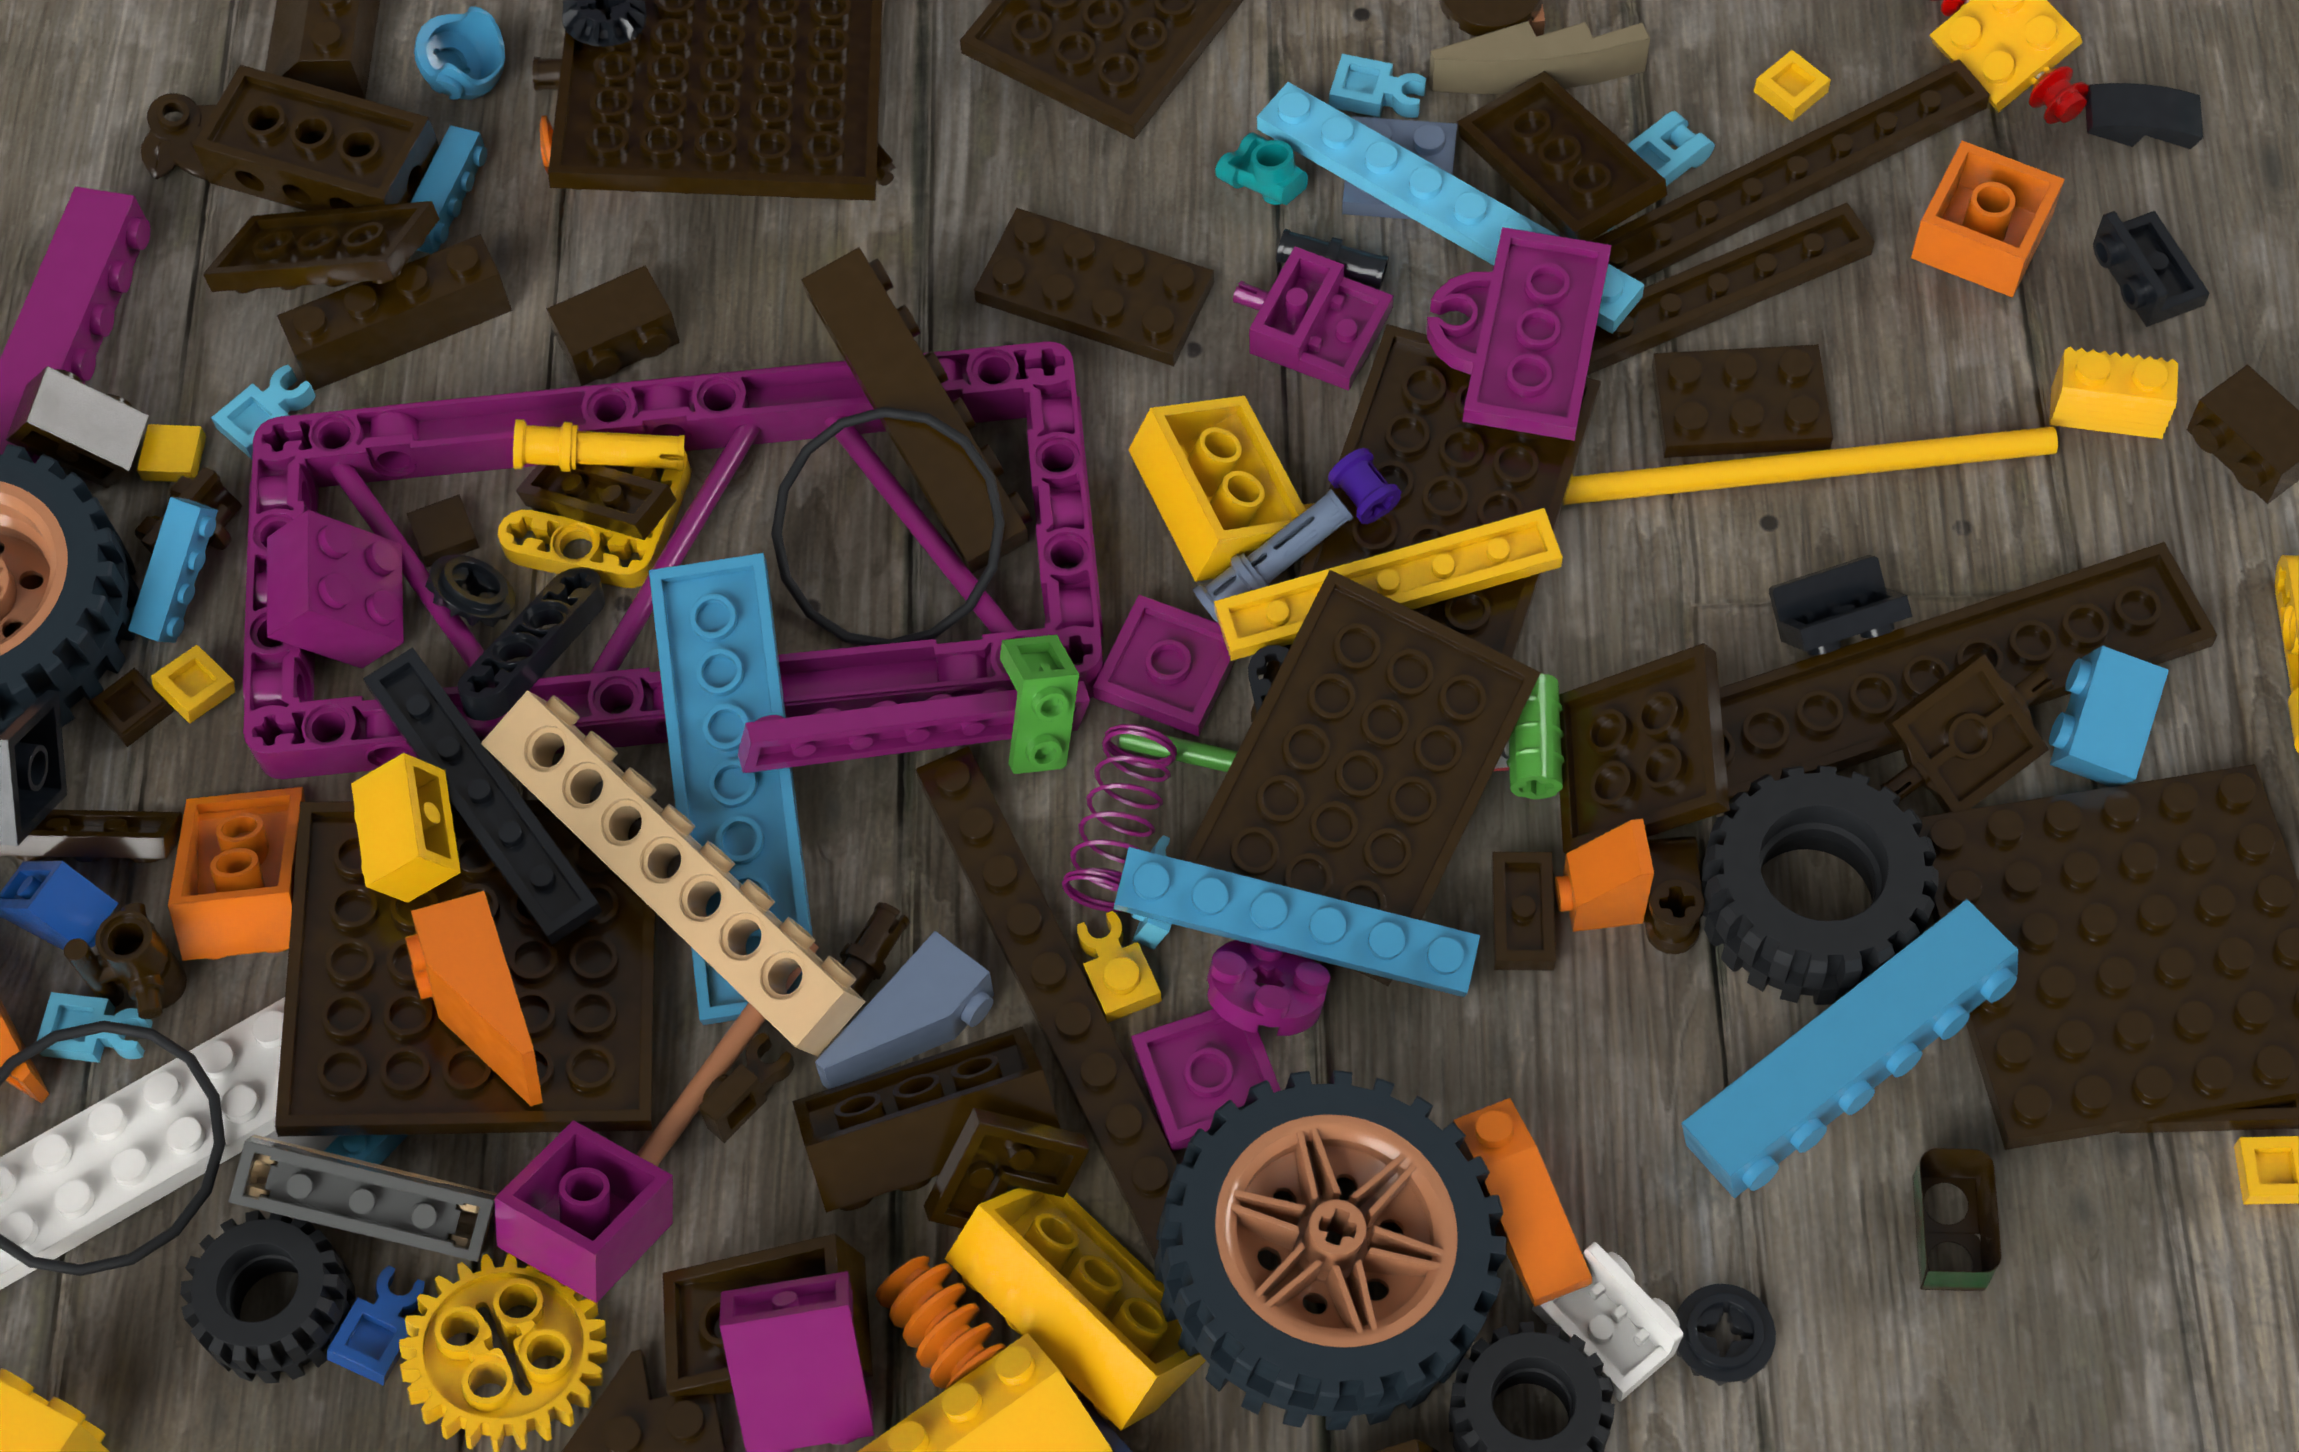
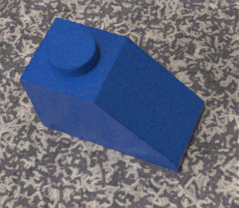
[0,861,119,950]

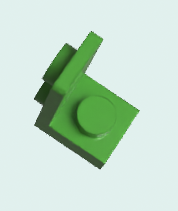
[1000,635,1079,774]

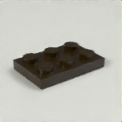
[1652,344,1833,458]

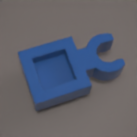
[327,1266,425,1386]

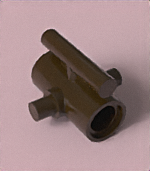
[64,903,187,1019]

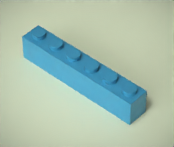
[1682,899,2018,1198]

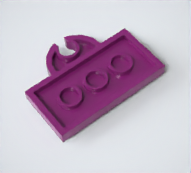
[1426,227,1612,441]

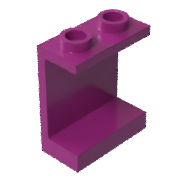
[719,1271,874,1452]

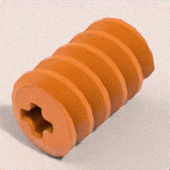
[875,1256,1006,1390]

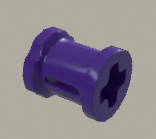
[1328,448,1401,524]

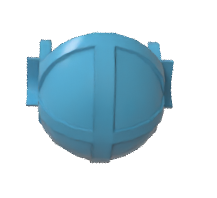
[414,6,505,100]

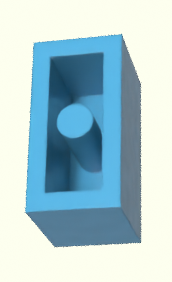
[2049,646,2169,787]

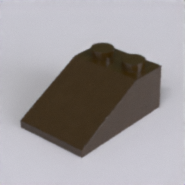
[662,1233,873,1396]

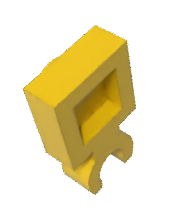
[1077,911,1162,1023]

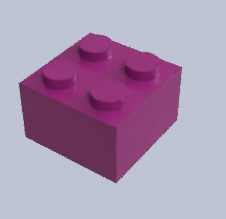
[267,510,404,669]
[494,1120,673,1303]

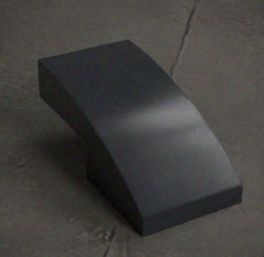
[2085,83,2203,149]

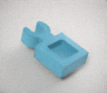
[1329,54,1426,118]
[211,365,316,459]
[37,992,153,1063]

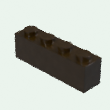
[277,234,512,391]

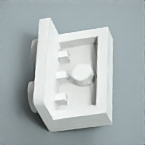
[1532,1242,1683,1402]

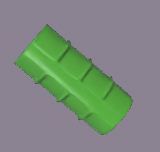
[1506,673,1565,799]

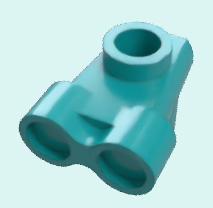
[1215,132,1308,205]

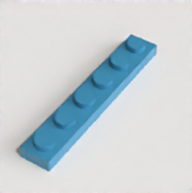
[1113,847,1480,997]

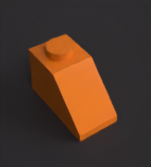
[1554,819,1654,932]

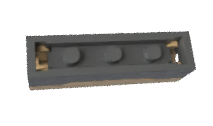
[228,1135,498,1262]

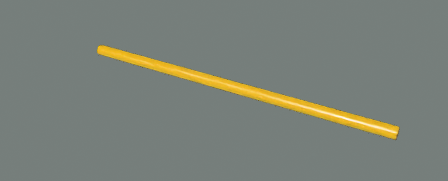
[1303,426,2058,510]

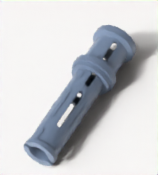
[1193,489,1354,623]

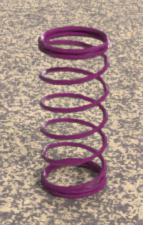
[1062,724,1177,912]

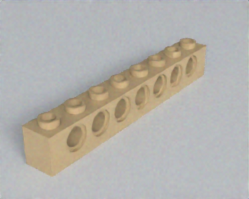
[481,690,866,1057]

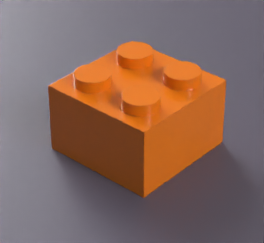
[1911,140,2065,298]

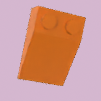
[168,787,305,961]
[405,891,543,1106]

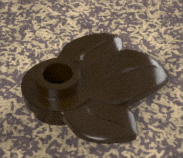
[141,93,216,181]

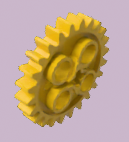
[399,1253,608,1452]

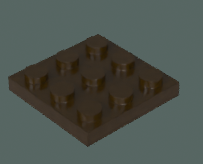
[1559,643,1730,854]

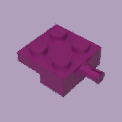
[1233,246,1394,391]

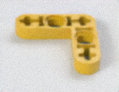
[497,449,691,588]

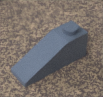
[815,931,994,1089]

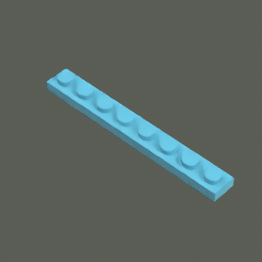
[1257,82,1645,334]

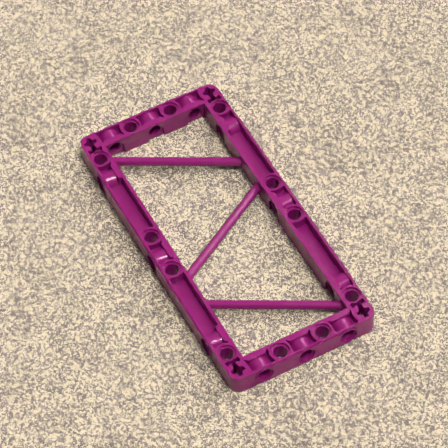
[243,341,1104,779]

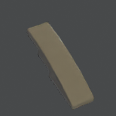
[1428,21,1650,94]

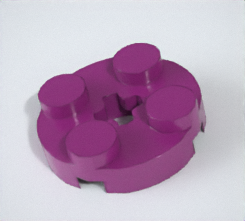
[1206,940,1330,1036]

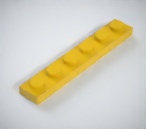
[1214,508,1563,661]

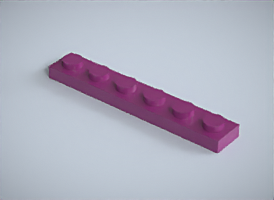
[738,681,1090,773]

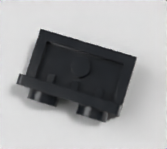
[2093,211,2210,327]
[1769,555,1913,655]

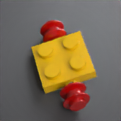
[1930,0,2088,124]

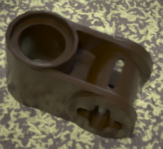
[1644,836,1704,954]

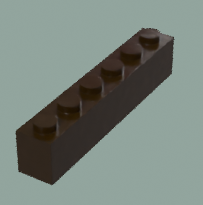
[801,247,1032,574]

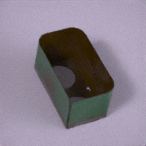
[1912,1148,2001,1291]

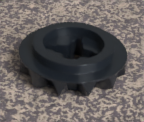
[562,0,647,47]
[425,555,516,627]
[1676,1284,1776,1386]

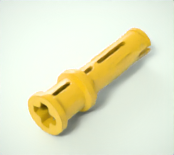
[513,419,685,472]

